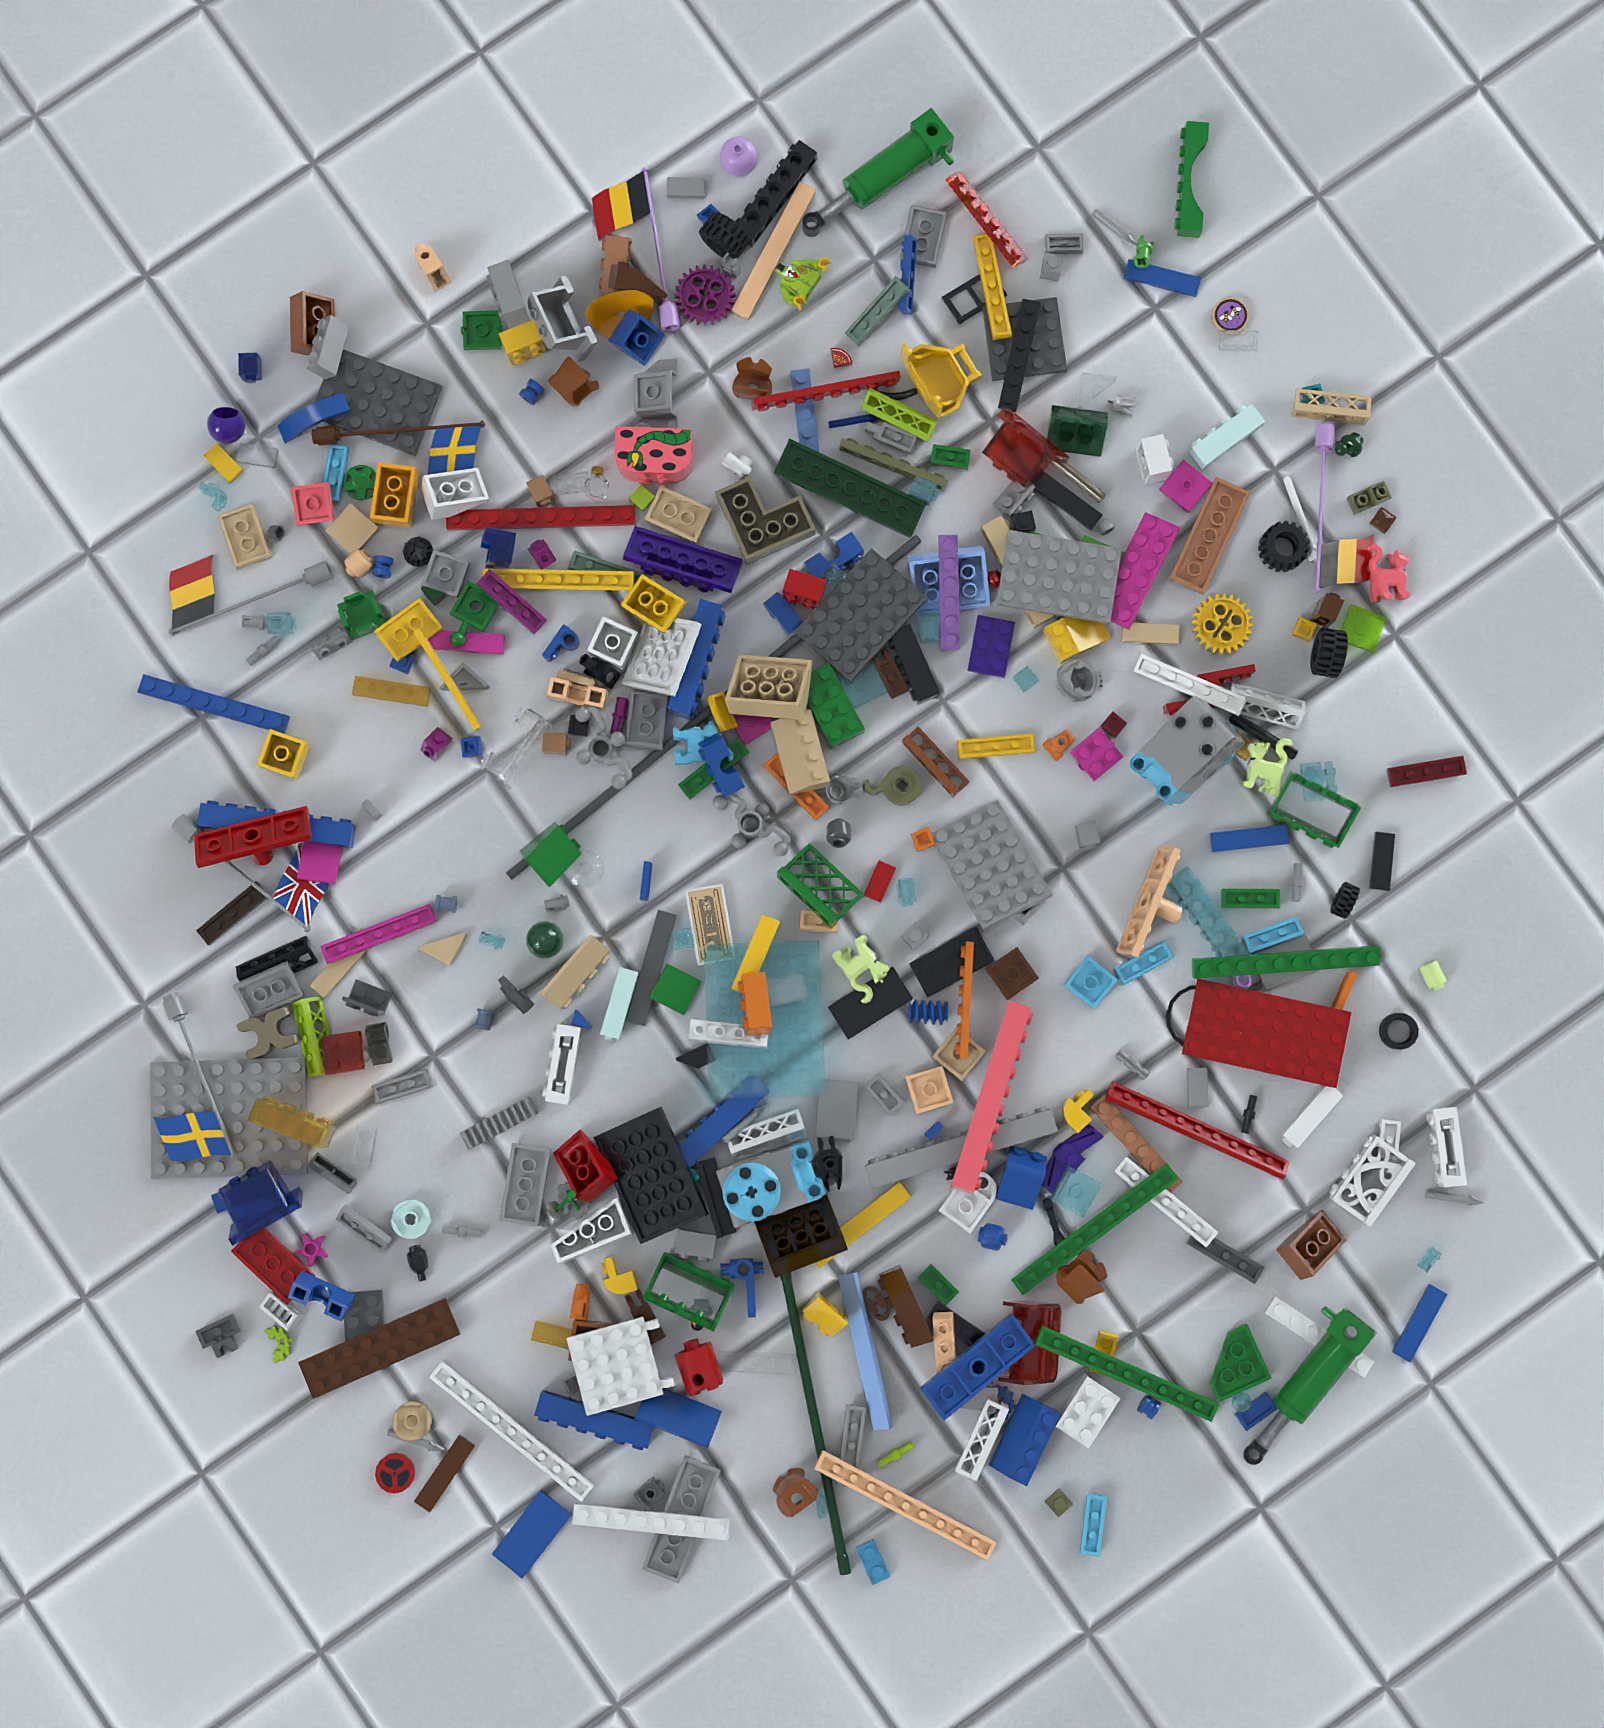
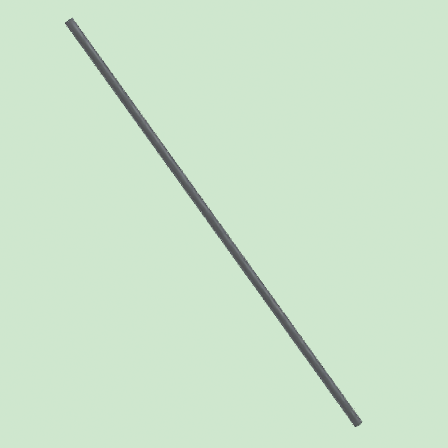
[506,535,921,880]

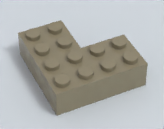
[715,477,816,565]

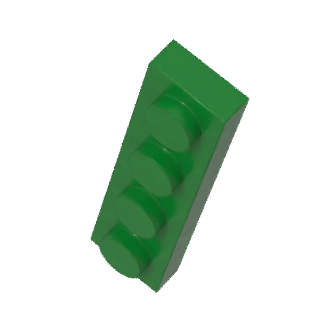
[678,737,750,800]

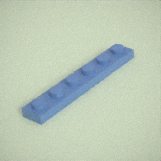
[791,368,820,453]

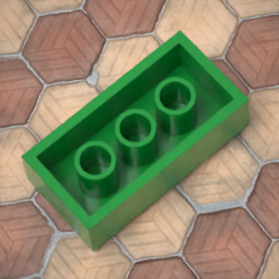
[807,662,865,750]

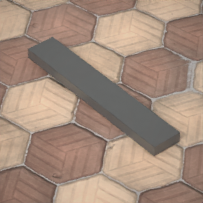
[626,910,677,1026]

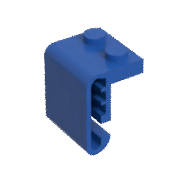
[995,1146,1047,1210]

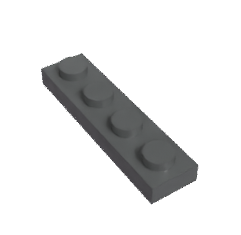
[1186,1235,1264,1284]

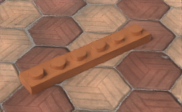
[1089,1094,1183,1193]

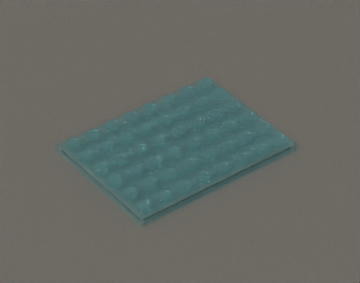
[703,941,826,1099]

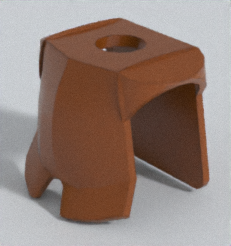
[548,357,599,407]
[732,357,772,400]
[1056,1251,1107,1304]
[773,1468,818,1517]

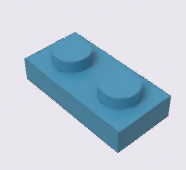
[856,1539,890,1585]

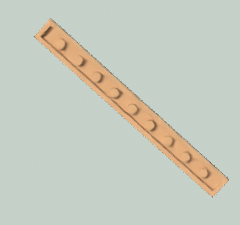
[814,1450,997,1561]

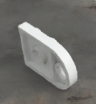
[938,1171,996,1234]

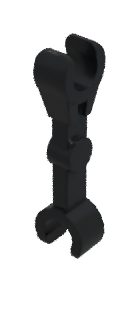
[1042,1199,1066,1246]

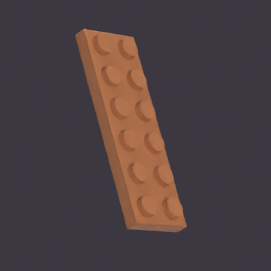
[1169,477,1251,595]

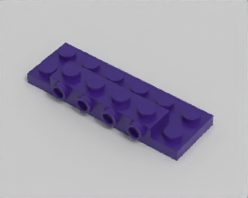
[623,526,743,593]

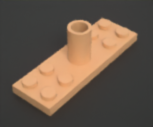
[1116,846,1183,957]

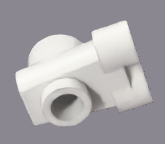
[721,452,753,478]

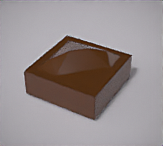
[1370,507,1397,534]

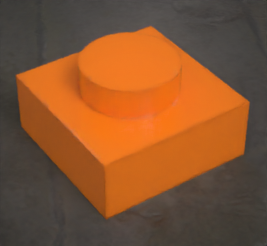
[910,827,936,852]

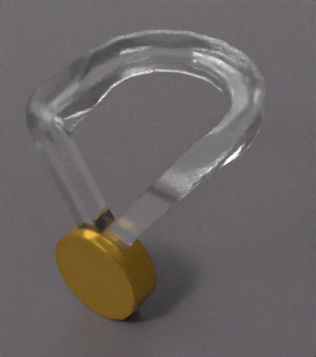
[585,466,609,501]

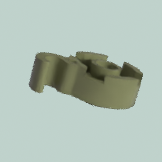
[864,766,921,806]

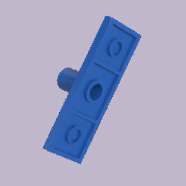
[919,1313,1036,1421]

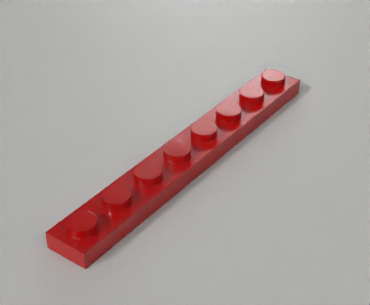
[751,371,901,412]

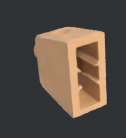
[414,244,451,292]

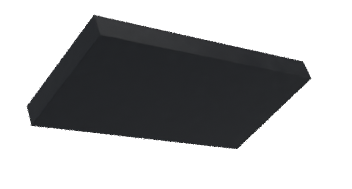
[909,927,995,998]
[828,966,913,1039]

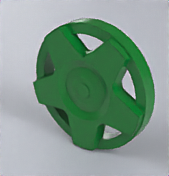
[343,465,376,501]

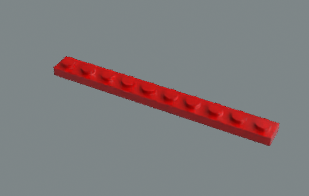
[446,505,636,531]
[1105,1081,1289,1180]

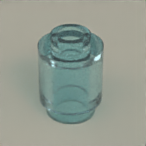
[896,878,917,907]

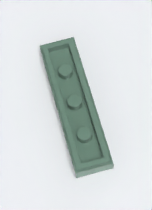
[845,276,910,346]
[568,550,646,585]

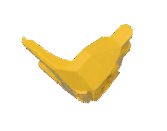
[901,342,983,418]

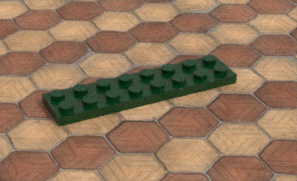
[773,438,927,538]

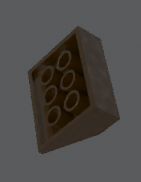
[754,1193,848,1278]

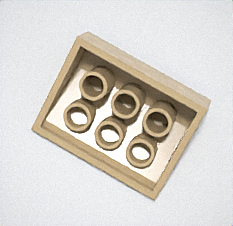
[725,655,813,720]

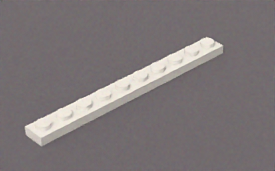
[429,1361,594,1502]

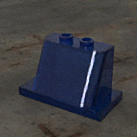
[218,1160,303,1246]

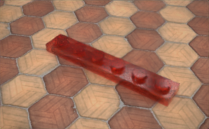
[946,171,1028,268]

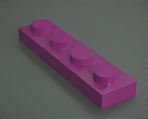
[476,569,547,635]

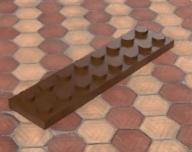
[298,1298,461,1399]

